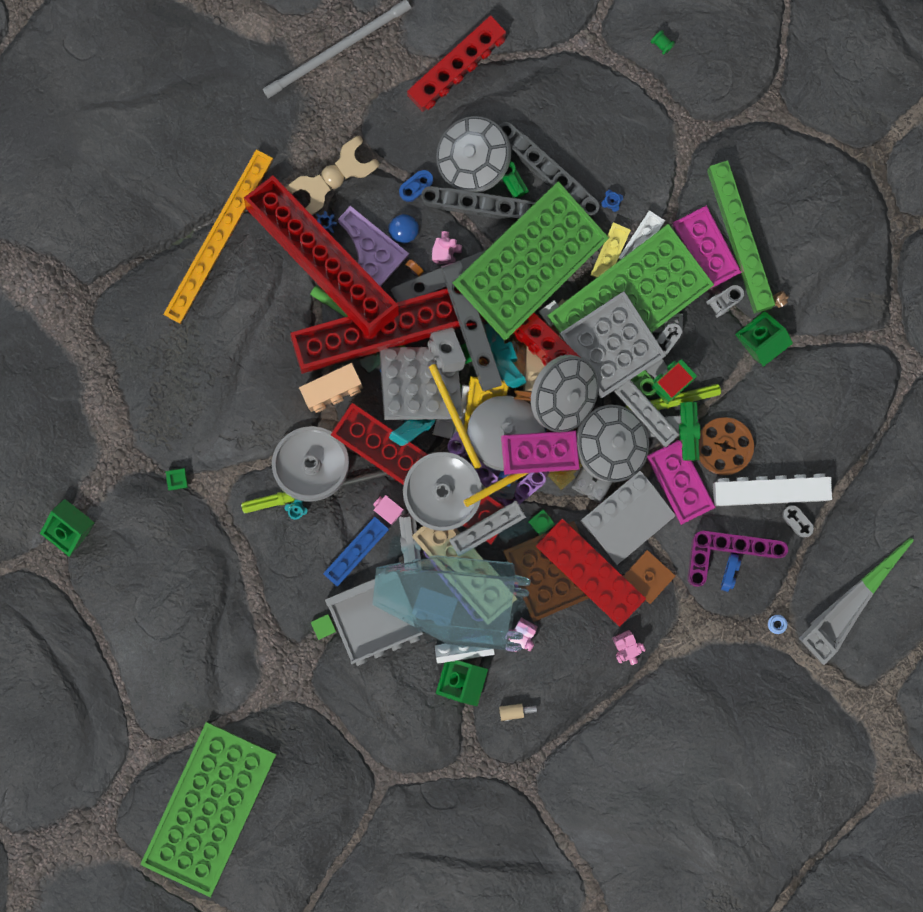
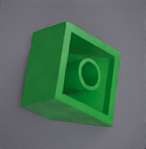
[735,311,793,367]
[40,499,95,557]
[436,660,488,706]

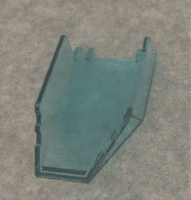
[372,555,531,651]

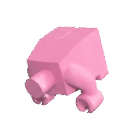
[432,231,462,264]
[505,617,538,652]
[612,630,646,665]

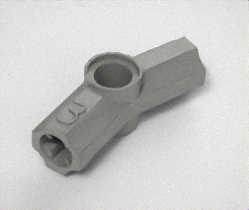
[399,514,422,574]

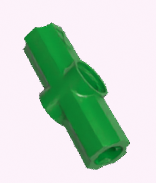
[502,160,529,199]
[679,402,700,461]

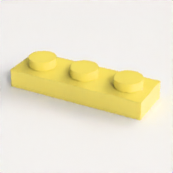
[590,222,631,278]

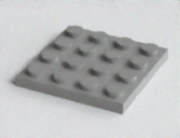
[559,291,666,398]
[380,347,462,420]

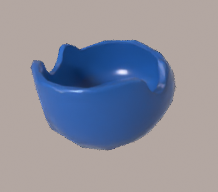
[388,214,419,243]

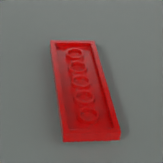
[535,519,646,627]

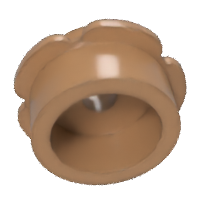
[773,291,789,308]

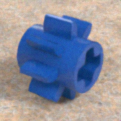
[316,211,337,233]

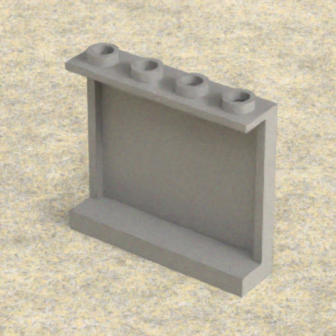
[325,570,423,666]

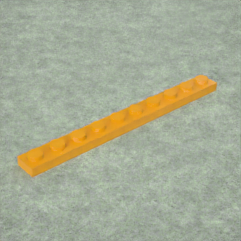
[163,149,273,324]

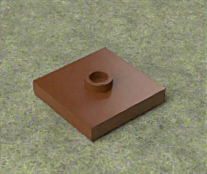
[623,550,676,604]

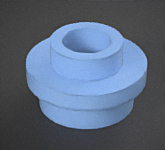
[768,615,787,634]

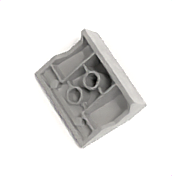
[580,471,676,565]

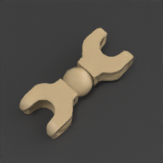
[286,136,380,215]

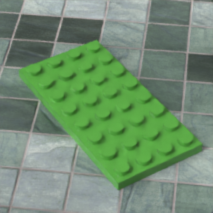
[452,182,609,340]
[547,224,714,333]
[140,722,277,898]

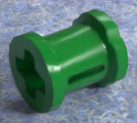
[650,30,676,55]

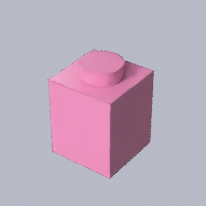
[373,495,404,525]

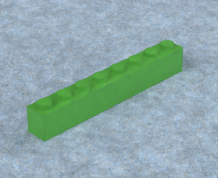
[707,161,775,314]

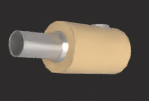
[499,704,537,721]

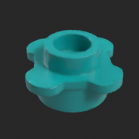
[285,499,307,520]

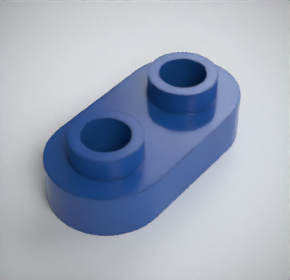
[399,170,433,202]
[720,553,741,592]

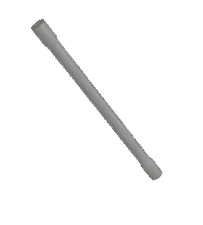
[262,0,412,99]

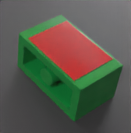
[652,359,697,405]

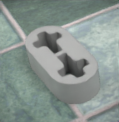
[655,322,682,355]
[782,506,814,538]

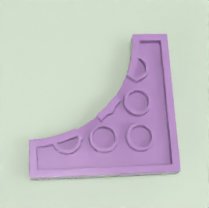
[338,206,409,287]

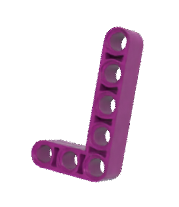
[687,531,788,587]

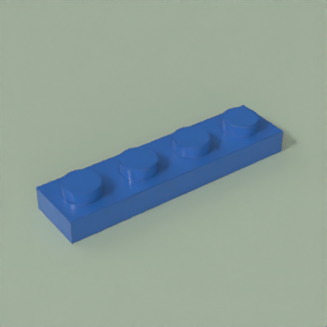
[323,517,389,587]

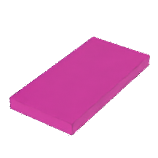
[672,205,742,290]
[501,431,580,475]
[647,440,716,525]

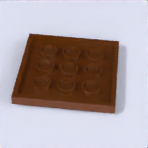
[503,521,589,622]

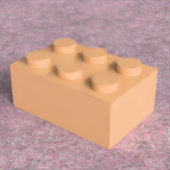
[299,363,363,413]

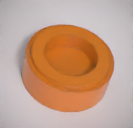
[405,260,424,277]

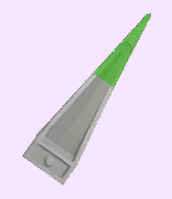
[799,538,913,665]

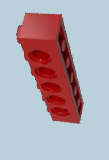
[407,15,506,112]
[513,313,581,366]

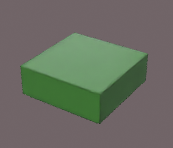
[311,614,336,640]

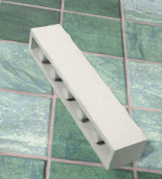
[713,474,832,506]

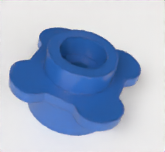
[601,190,623,212]

